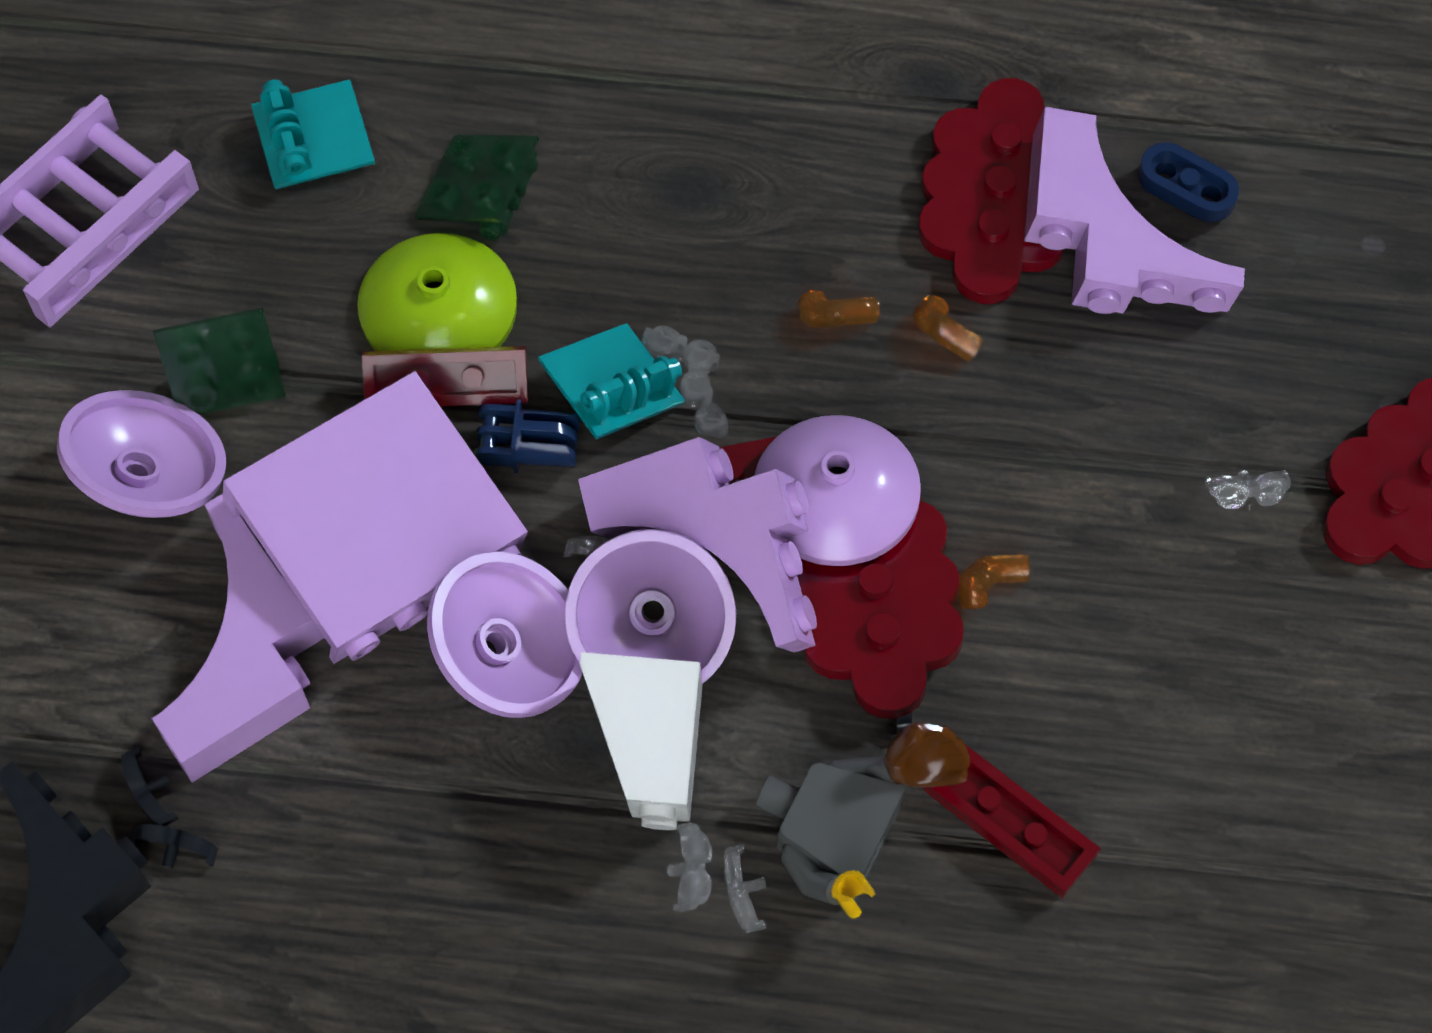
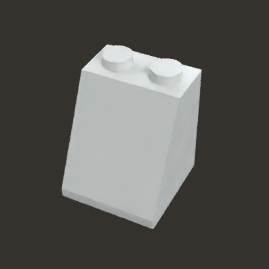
[580,652,702,830]

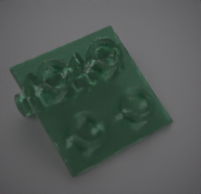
[415,134,539,241]
[153,307,286,414]

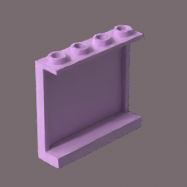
[223,371,528,664]

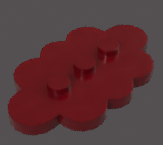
[918,78,1065,304]
[1322,377,1432,569]
[797,468,964,719]

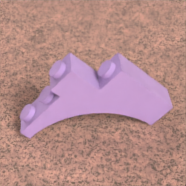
[1024,107,1245,314]
[578,437,817,652]
[152,493,325,783]

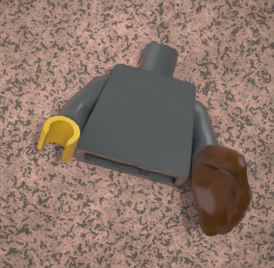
[756,722,970,919]

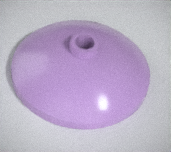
[57,390,226,518]
[755,415,921,566]
[565,529,737,684]
[427,552,583,718]

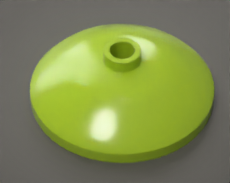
[358,233,517,351]

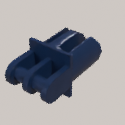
[473,399,581,473]

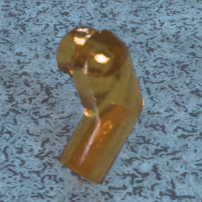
[798,290,880,328]
[914,295,983,362]
[958,554,1030,609]

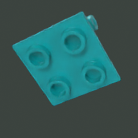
[251,79,376,189]
[538,323,685,439]

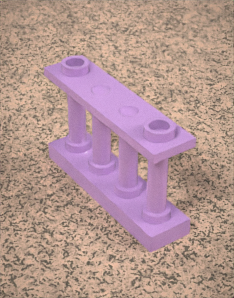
[0,94,199,328]

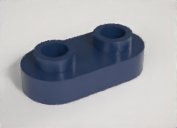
[1138,143,1239,222]

